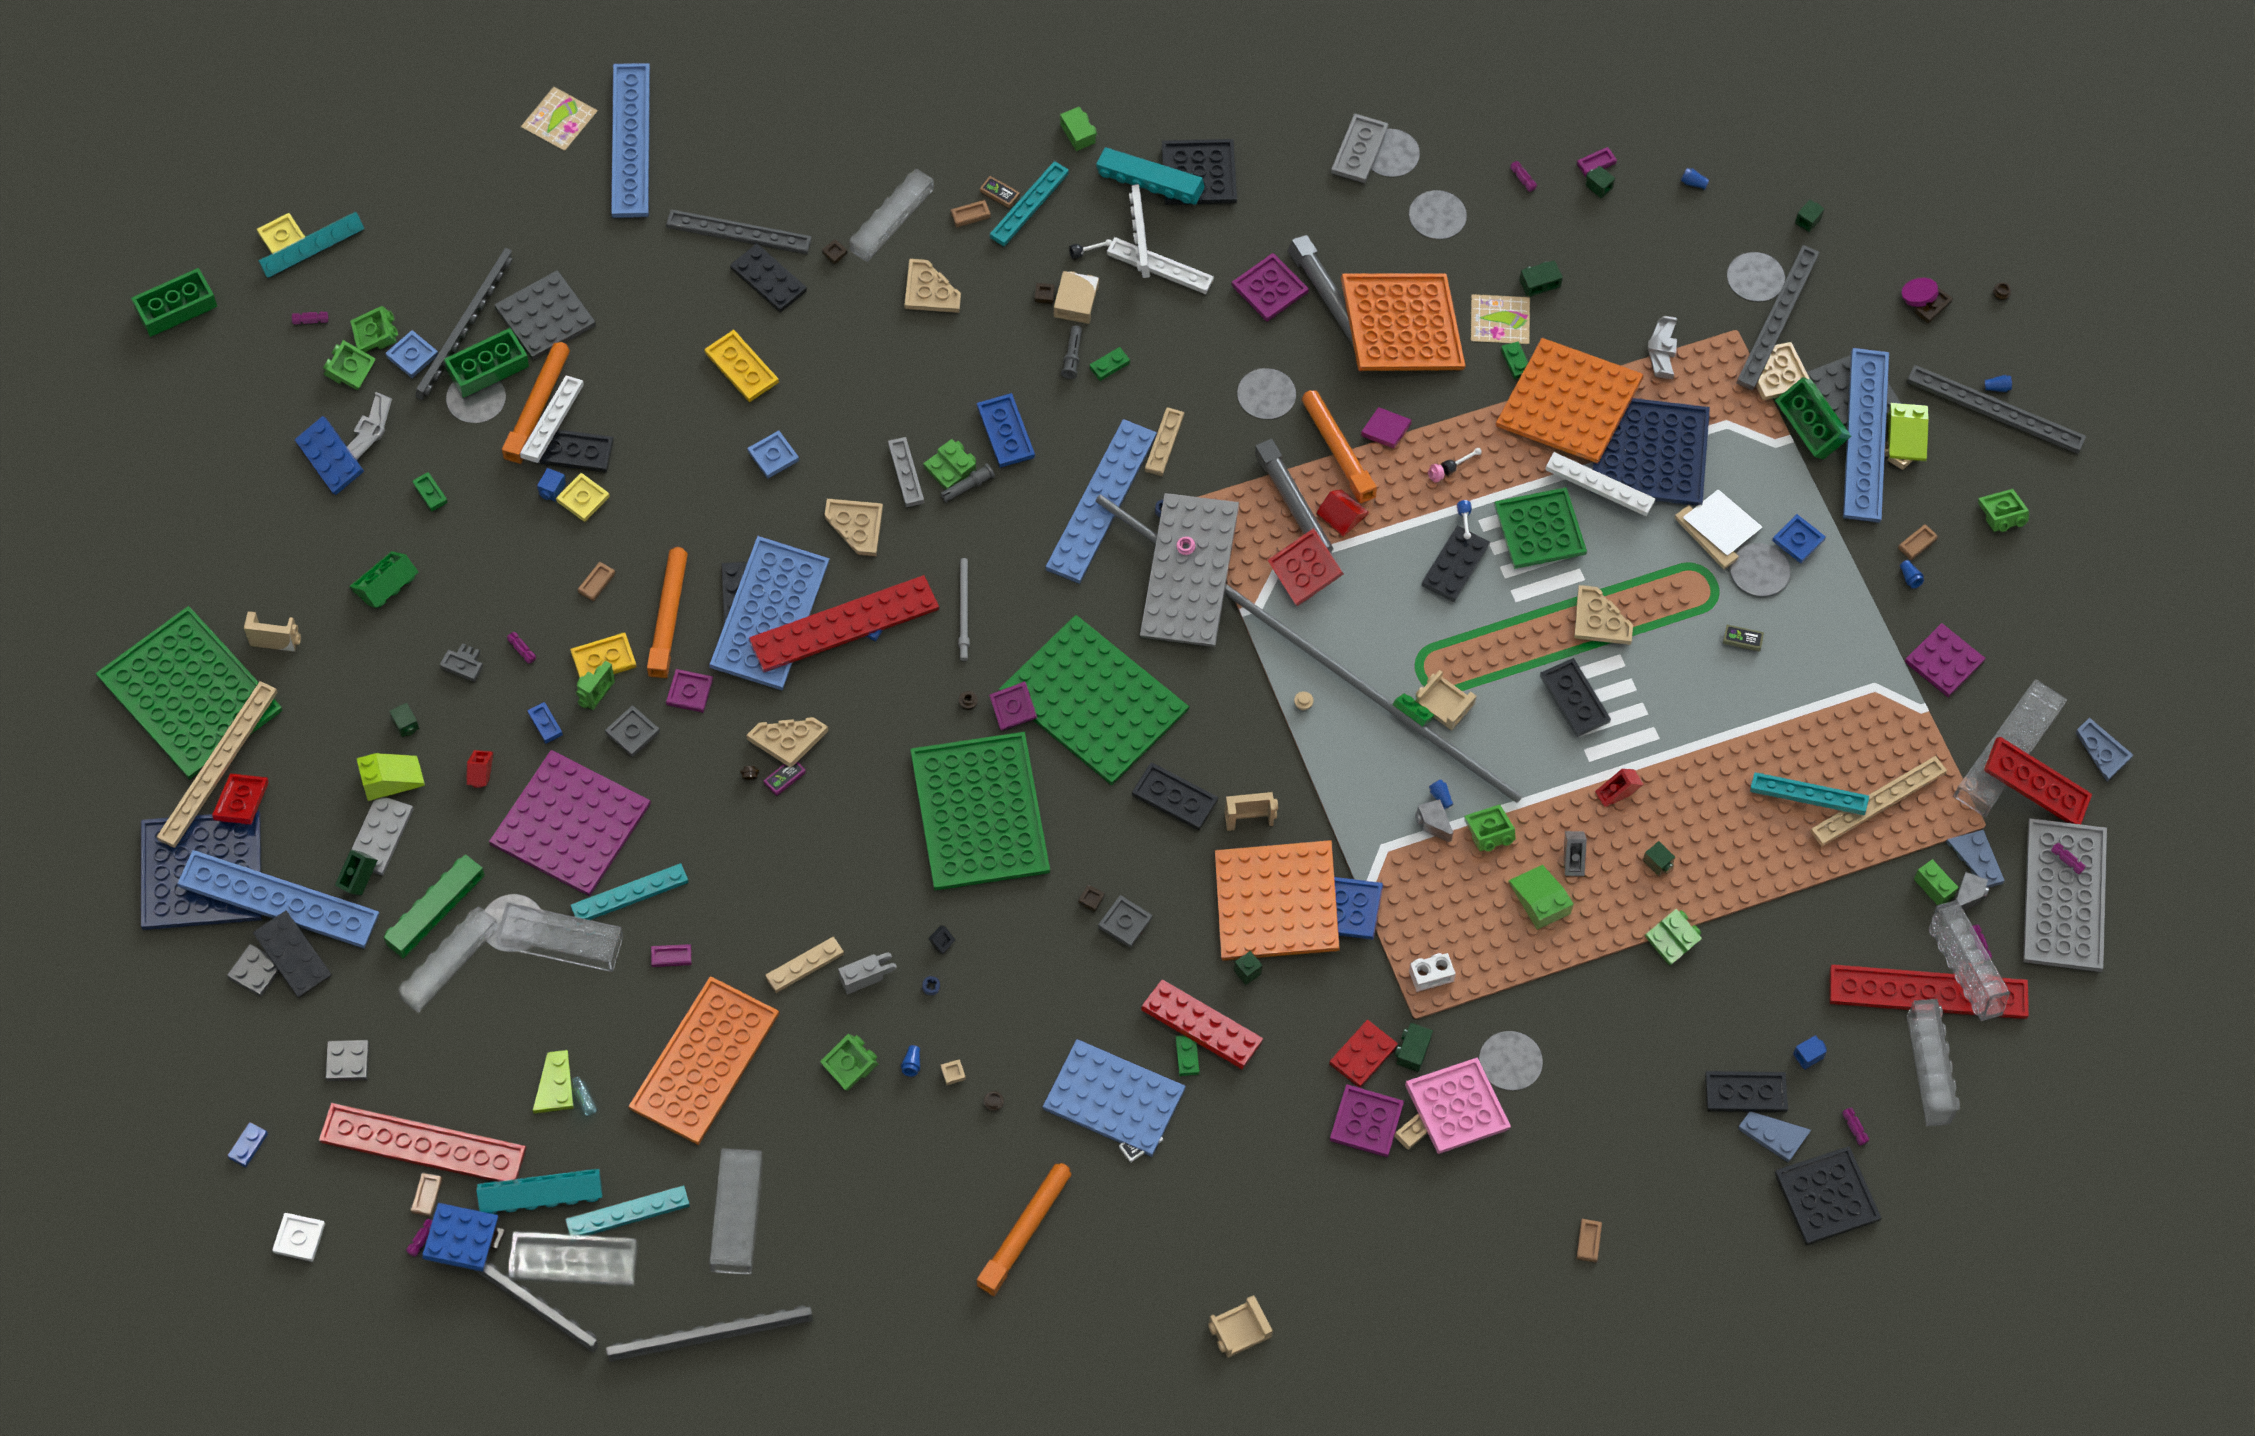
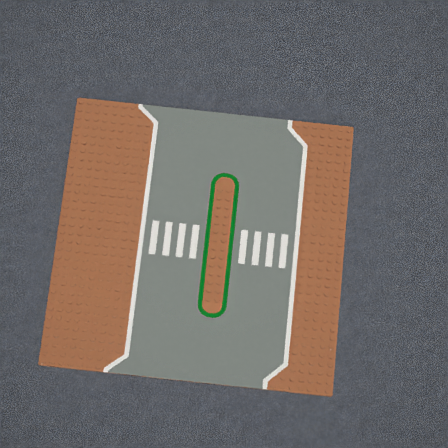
[1199,330,1986,1020]

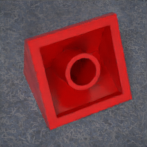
[1316,489,1369,537]

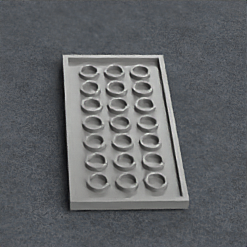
[1140,493,1239,647]
[2023,818,2107,972]

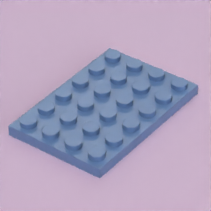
[1043,1039,1185,1157]

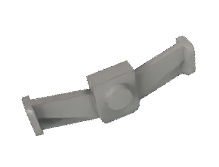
[1647,316,1677,380]
[347,392,392,460]

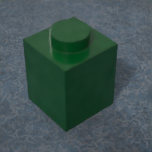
[1585,165,1615,198]
[1795,199,1824,233]
[389,702,419,737]
[1643,841,1675,876]
[1234,951,1263,985]

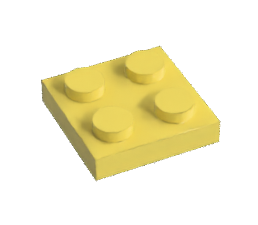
[257,213,305,254]
[556,473,610,522]

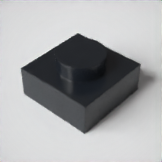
[928,925,955,954]

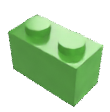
[1060,107,1097,151]
[1914,859,1959,908]

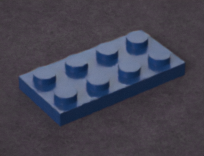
[977,393,1035,468]
[294,416,364,495]

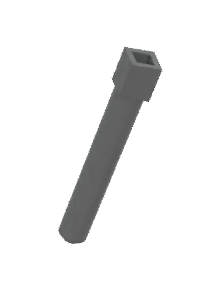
[1287,235,1354,347]
[1255,439,1334,554]

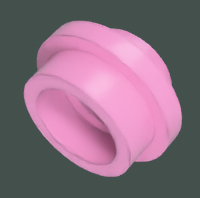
[1428,464,1444,483]
[1176,537,1196,555]

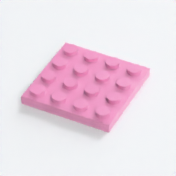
[1405,1058,1511,1154]

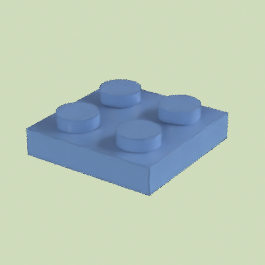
[385,330,438,378]
[747,431,799,479]

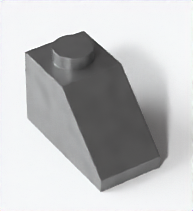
[1415,799,1453,842]
[1564,831,1587,876]
[1951,872,1989,914]

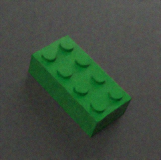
[131,268,218,337]
[444,328,529,398]
[1775,377,1852,460]

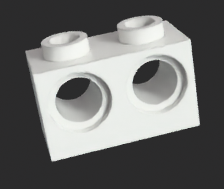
[1409,953,1455,992]

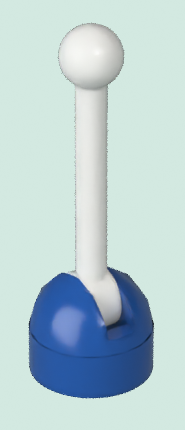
[1457,500,1472,539]

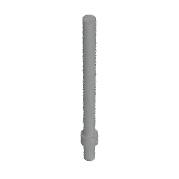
[958,558,970,661]

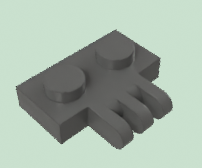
[440,643,483,682]

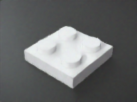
[272,1213,325,1262]

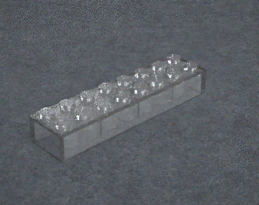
[1953,679,2068,818]

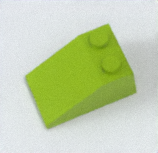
[1887,403,1928,461]
[356,753,425,801]

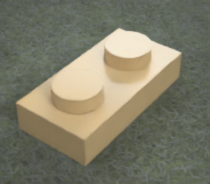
[1394,1113,1428,1150]

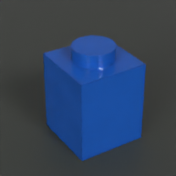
[537,468,566,502]
[1793,1035,1827,1070]

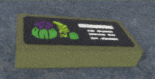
[1723,624,1764,652]

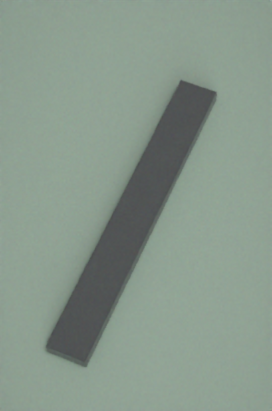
[666,210,812,255]

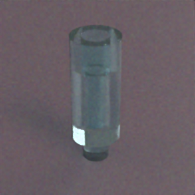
[572,1077,598,1116]

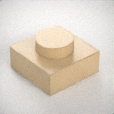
[941,1059,966,1086]

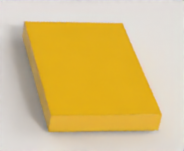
[570,633,637,677]

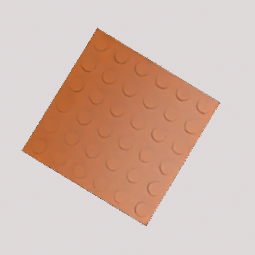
[1341,274,1465,371]
[1496,338,1643,464]
[1215,840,1340,961]

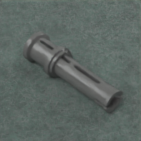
[1061,326,1082,379]
[940,463,995,503]

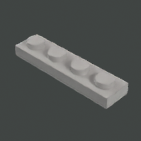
[888,437,924,507]

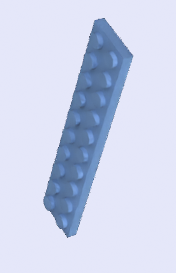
[612,63,650,218]
[1843,348,1889,523]
[1046,419,1157,584]
[177,850,379,949]

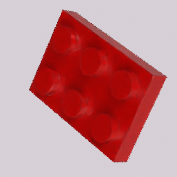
[212,773,269,824]
[1329,1019,1398,1088]

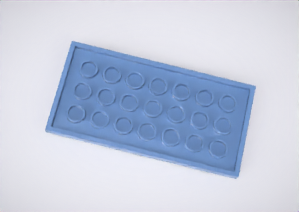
[709,536,829,690]

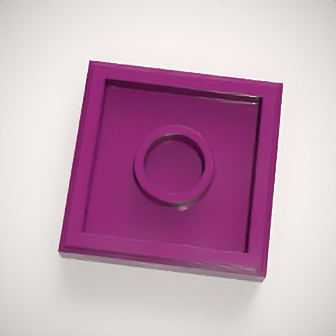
[1361,407,1411,448]
[666,669,713,713]
[989,682,1038,731]

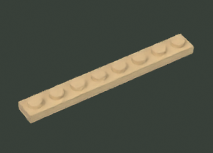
[1810,756,1947,847]

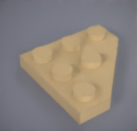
[905,259,961,313]
[1756,342,1810,401]
[825,499,883,556]
[1574,585,1633,645]
[746,717,828,768]

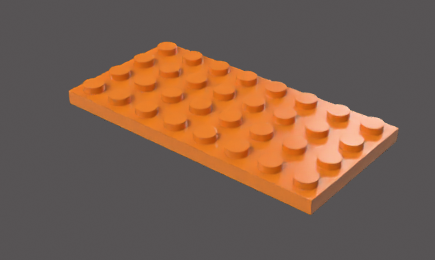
[628,976,779,1145]

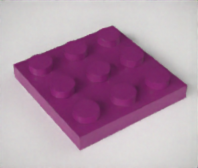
[1231,253,1309,321]
[1905,623,1986,698]
[1330,1084,1404,1158]

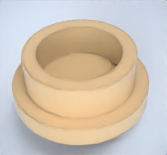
[1294,692,1313,710]

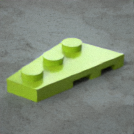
[533,1050,574,1114]

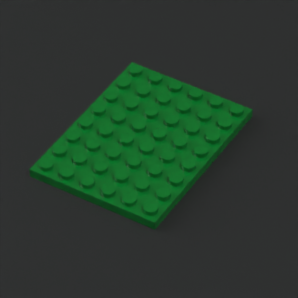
[96,606,283,780]
[999,615,1189,785]
[911,732,1050,891]

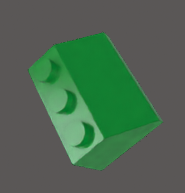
[349,551,419,608]

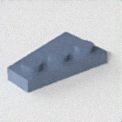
[2076,718,2133,782]
[1946,830,2005,888]
[1738,1111,1811,1163]

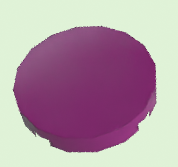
[1901,278,1939,307]

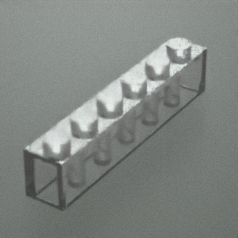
[849,169,934,262]
[398,906,498,1013]

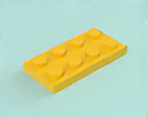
[704,330,779,402]

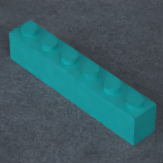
[1096,147,1205,205]
[477,1169,602,1214]

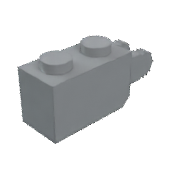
[838,952,897,994]

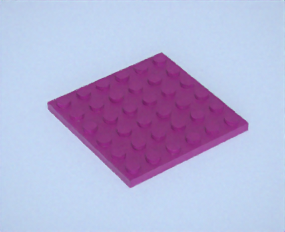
[489,750,651,896]

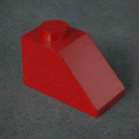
[467,750,493,788]
[1595,768,1644,807]

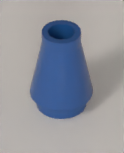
[1681,168,1709,190]
[1984,374,2012,393]
[1900,560,1924,588]
[1429,779,1454,809]
[901,1045,920,1076]

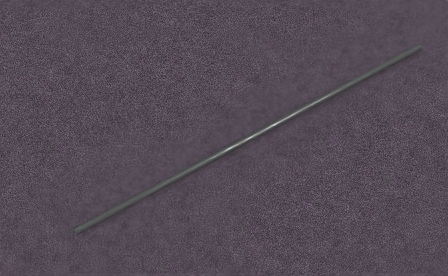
[1095,494,1522,803]

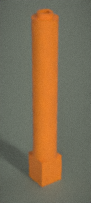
[502,342,570,464]
[1302,390,1377,504]
[647,547,688,678]
[977,1163,1071,1296]

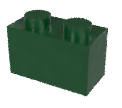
[1519,260,1563,297]
[335,850,378,896]
[1395,1023,1433,1072]

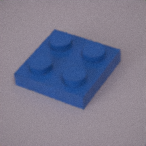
[1772,514,1826,564]

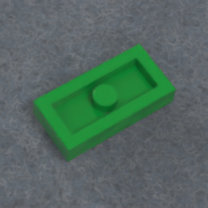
[1501,341,1528,379]
[1090,347,1130,381]
[412,472,448,512]
[1392,693,1434,727]
[1176,1036,1199,1076]

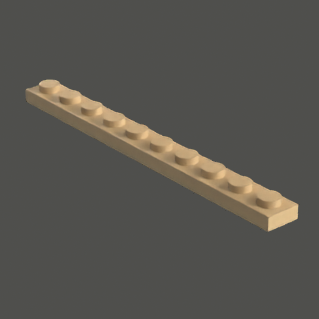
[157,681,278,848]

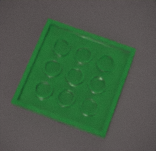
[1494,487,1587,569]

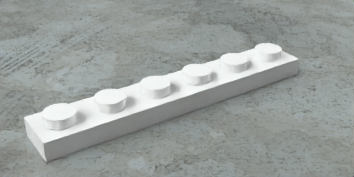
[1129,185,1150,278]
[1107,237,1214,294]
[520,376,583,463]
[1545,452,1655,517]

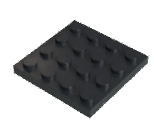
[1162,139,1237,205]
[1775,1146,1881,1245]

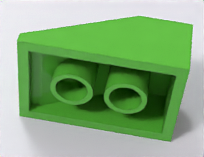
[1508,865,1574,930]

